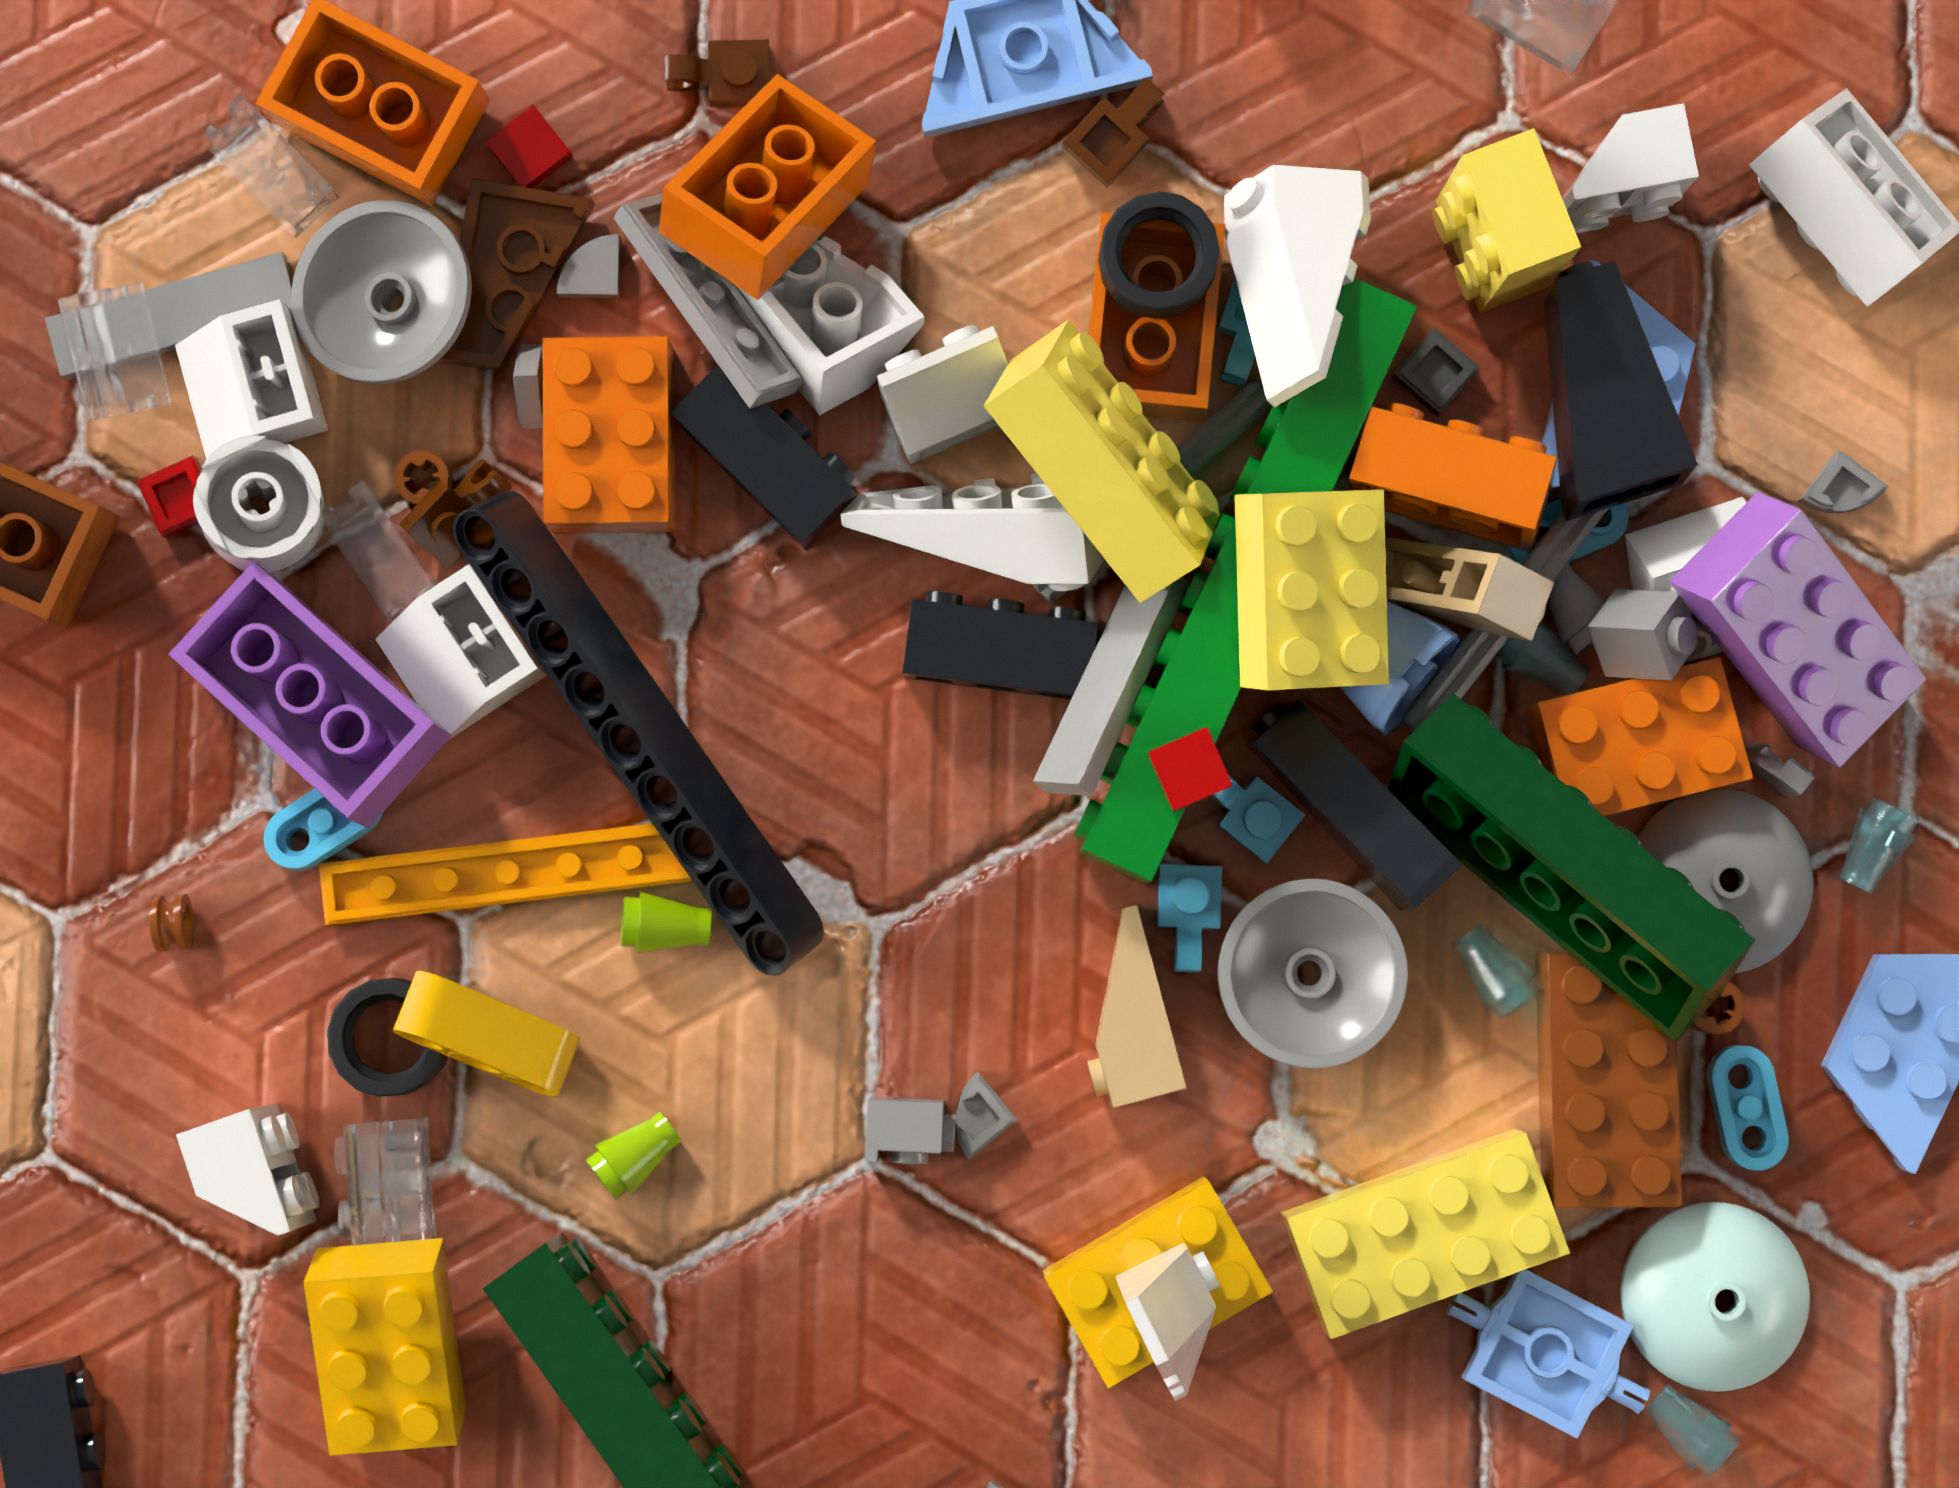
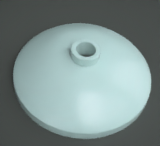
[1620,1201,1810,1392]

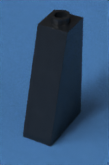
[1544,261,1698,521]
[1249,701,1462,910]

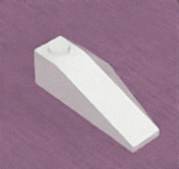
[1224,165,1371,407]
[735,236,925,416]
[840,473,1104,591]
[1115,1243,1220,1401]

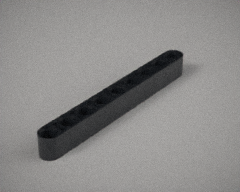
[453,490,824,976]

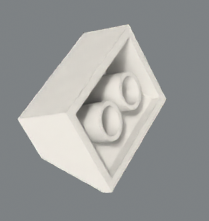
[1749,88,1959,307]

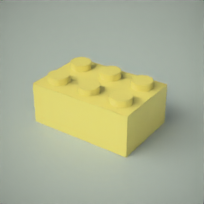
[1432,128,1581,313]
[1235,490,1389,690]

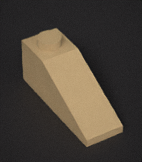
[1385,537,1554,641]
[1087,905,1186,1108]

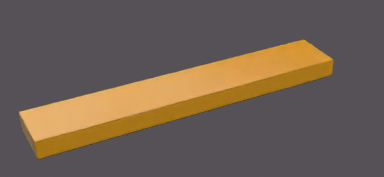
[319,823,693,926]

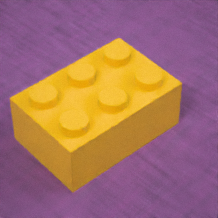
[1043,1176,1273,1389]
[303,1238,466,1456]

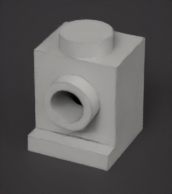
[865,1096,956,1164]

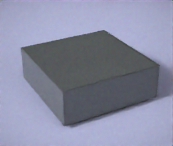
[1392,328,1481,417]

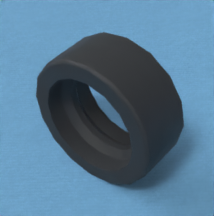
[1098,191,1220,319]
[327,978,448,1097]

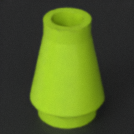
[620,891,712,954]
[586,1111,682,1200]

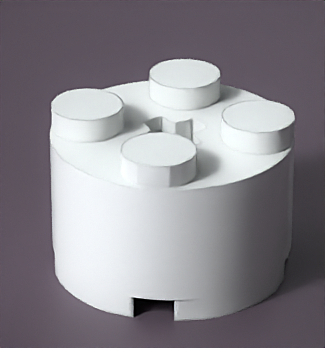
[193,435,325,572]

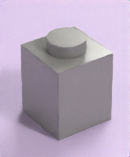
[1587,589,1699,680]

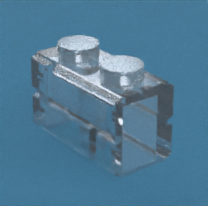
[334,1117,436,1245]

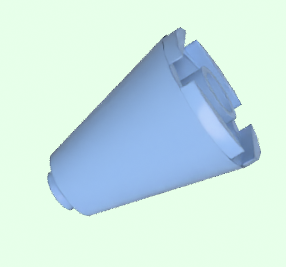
[1340,601,1460,735]

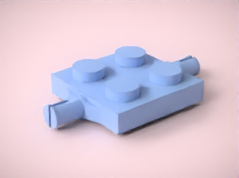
[1446,1269,1650,1439]

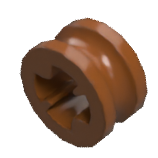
[394,450,454,506]
[149,894,195,952]
[1692,982,1745,1035]

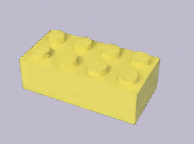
[984,319,1220,603]
[1280,1129,1570,1339]

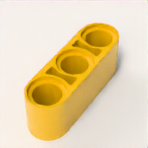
[393,971,580,1097]

